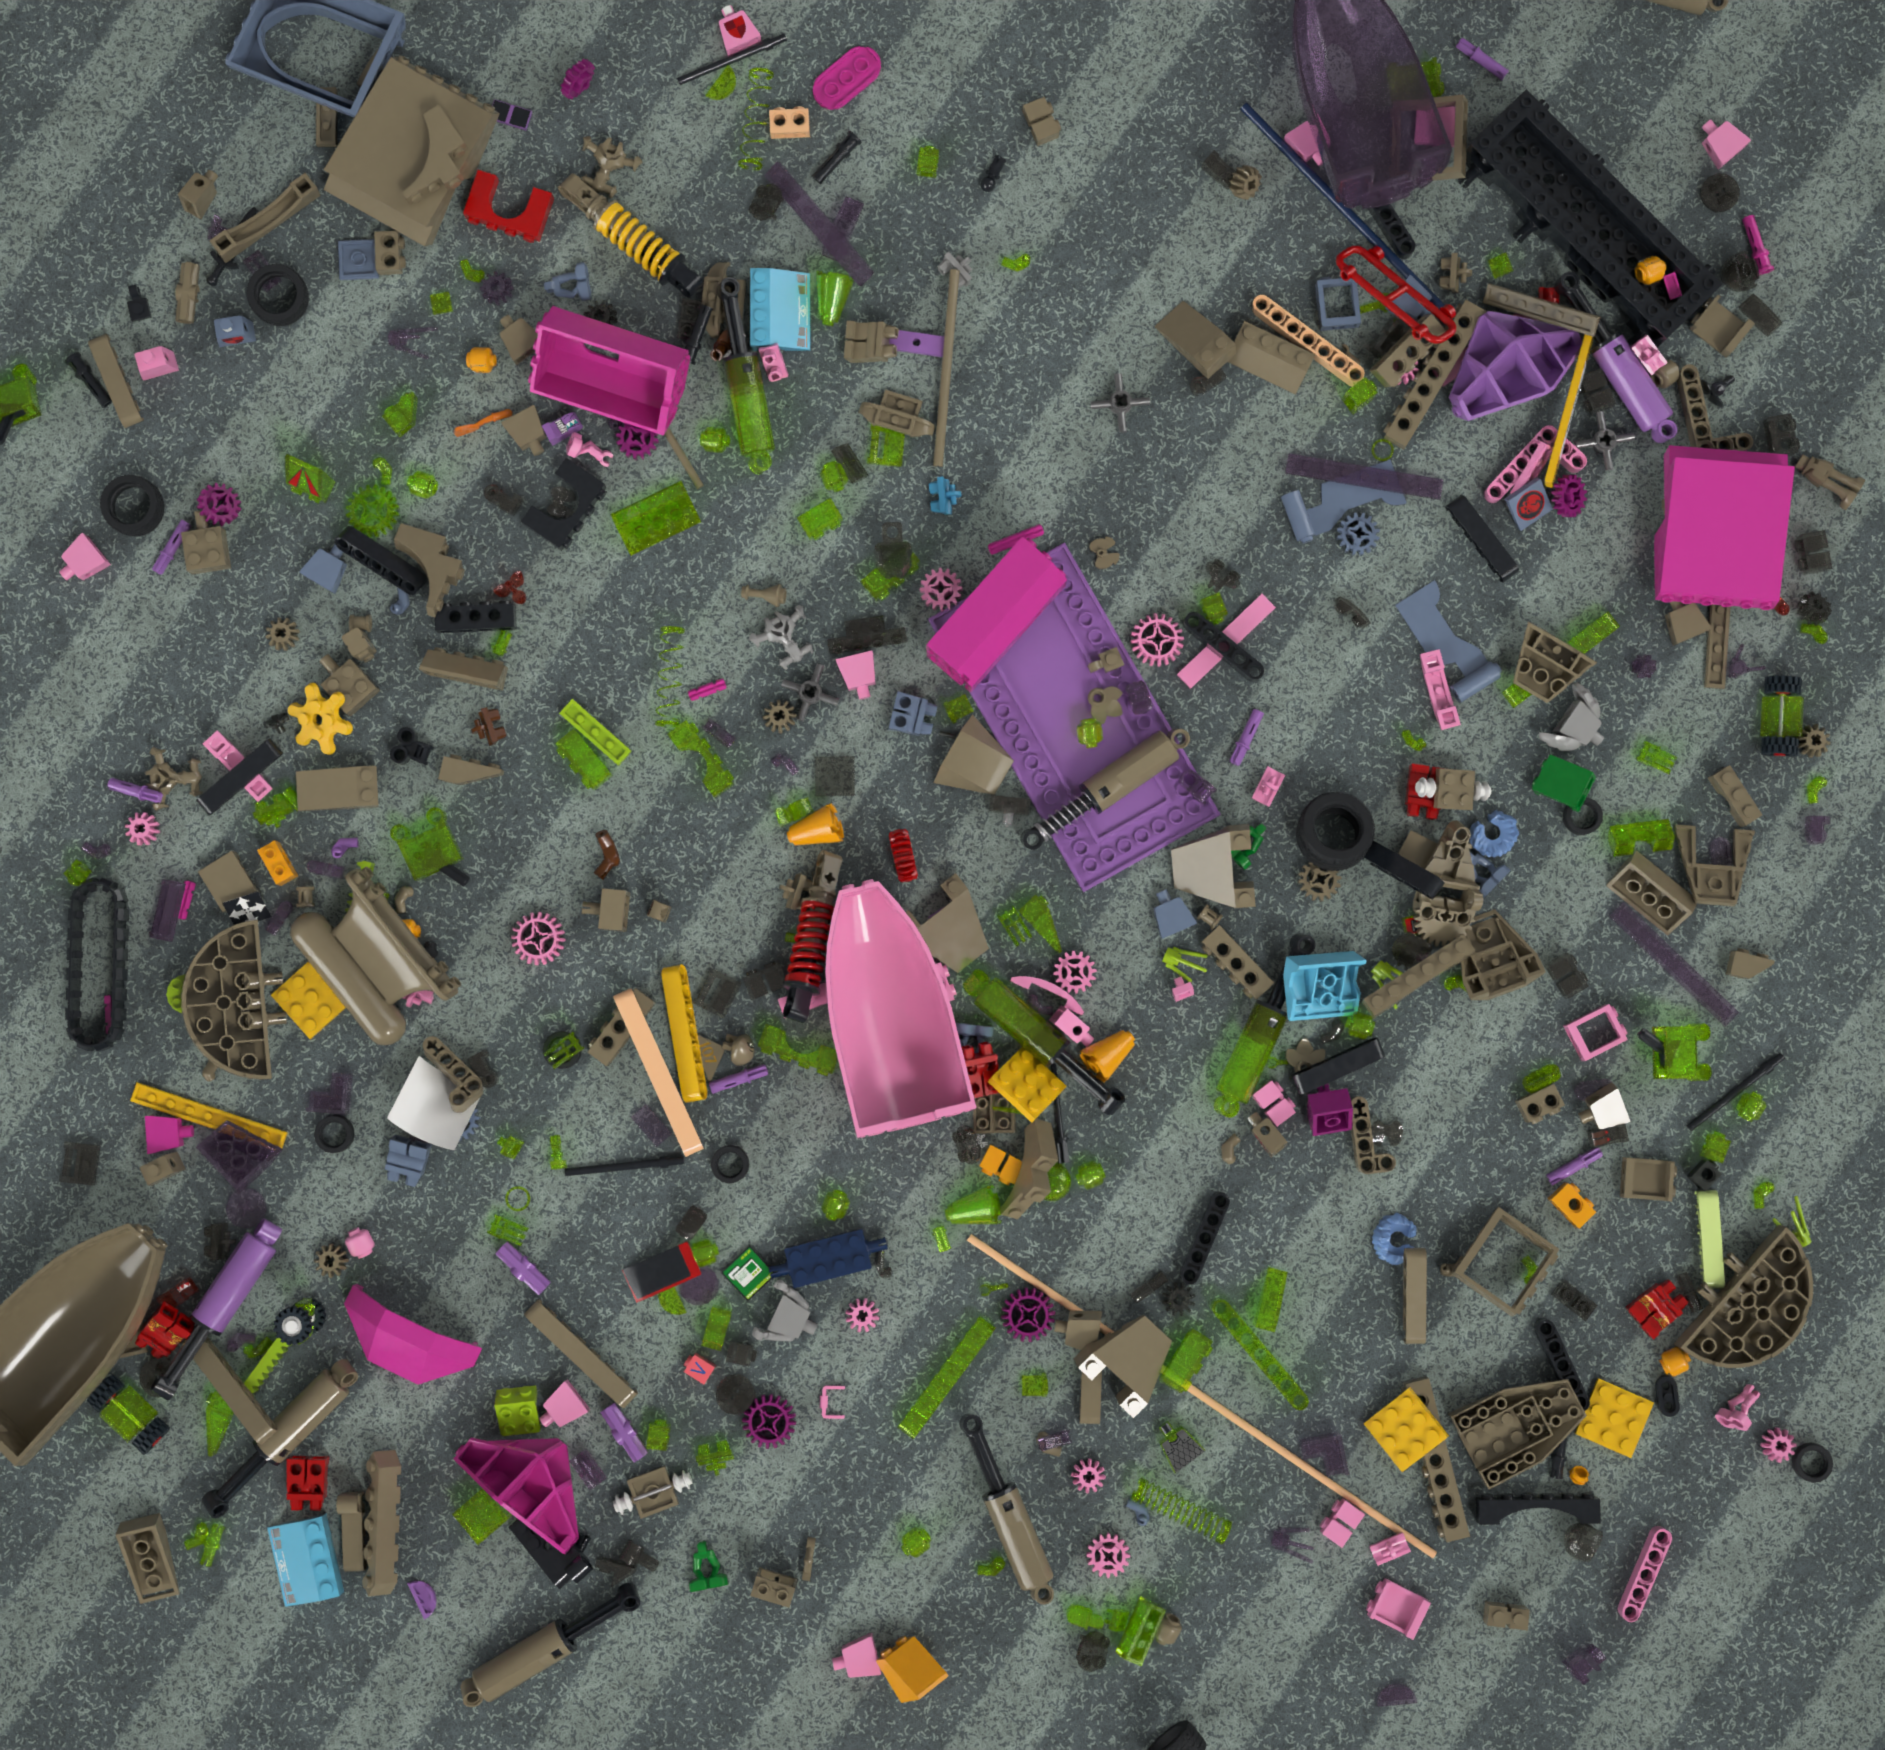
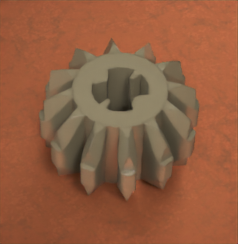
[1229,165,1262,200]
[265,617,300,651]
[763,700,797,734]
[1796,724,1831,758]
[314,1243,349,1278]

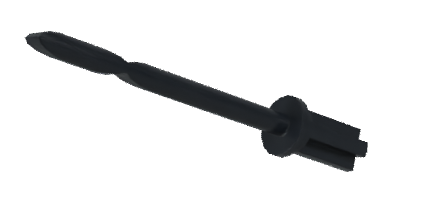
[1051,1063,1069,1164]

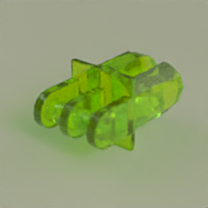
[1636,741,1677,774]
[63,859,92,886]
[997,906,1033,947]
[543,1032,585,1069]
[487,1214,529,1246]
[1066,1604,1104,1631]

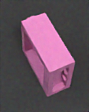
[1563,1004,1628,1061]

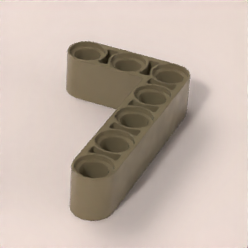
[1677,364,1753,451]

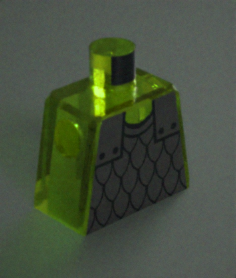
[1159,1421,1206,1473]

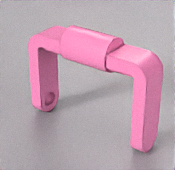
[820,1385,845,1419]

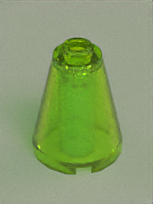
[816,271,855,326]
[945,1184,1002,1225]

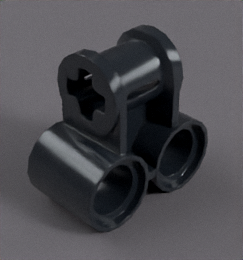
[390,727,434,765]

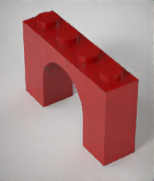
[463,170,554,243]

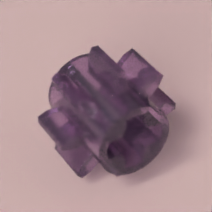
[1632,654,1657,679]

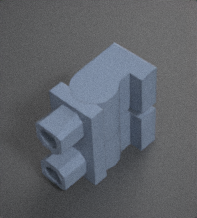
[888,691,938,736]
[385,1135,432,1187]

